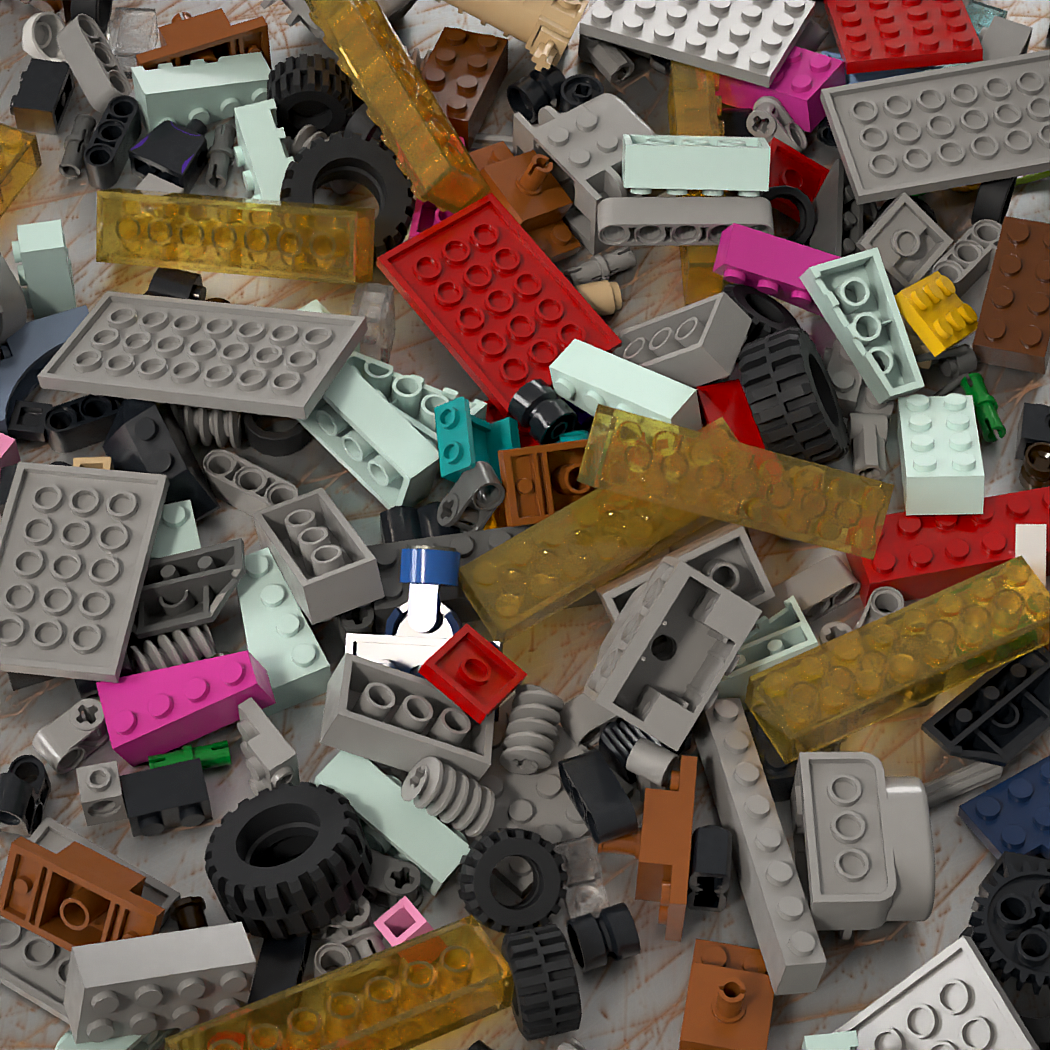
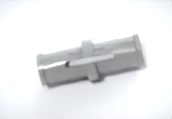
[564,246,636,286]

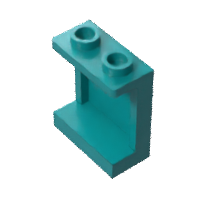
[434,397,521,484]

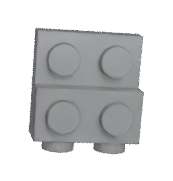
[855,192,953,292]
[823,339,896,428]
[237,697,300,796]

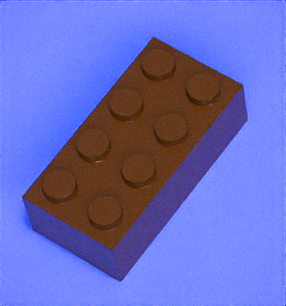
[403,27,508,153]
[973,216,1050,375]

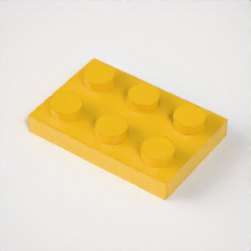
[894,271,978,357]

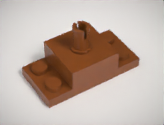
[135,8,272,70]
[447,141,581,263]
[498,432,653,527]
[598,755,698,942]
[0,836,165,952]
[678,938,774,1050]

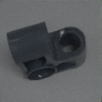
[0,755,51,837]

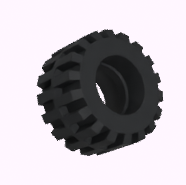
[267,54,353,140]
[722,283,801,364]
[457,827,568,934]
[501,924,582,1041]

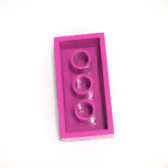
[695,46,846,133]

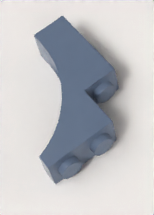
[0,305,89,436]

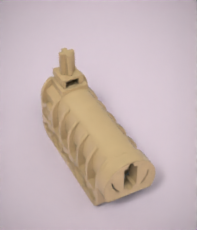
[435,0,590,71]

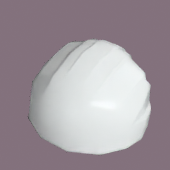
[22,11,68,63]

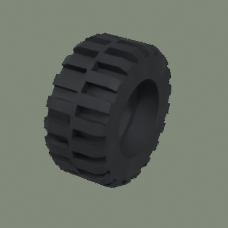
[278,132,416,274]
[739,326,849,471]
[204,782,373,940]

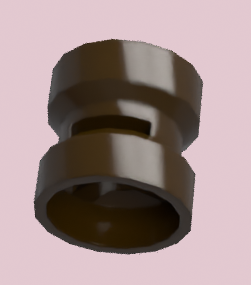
[1019,442,1050,490]

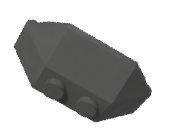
[810,158,879,257]
[131,538,245,639]

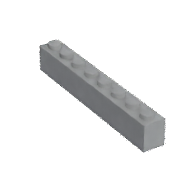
[692,697,827,995]

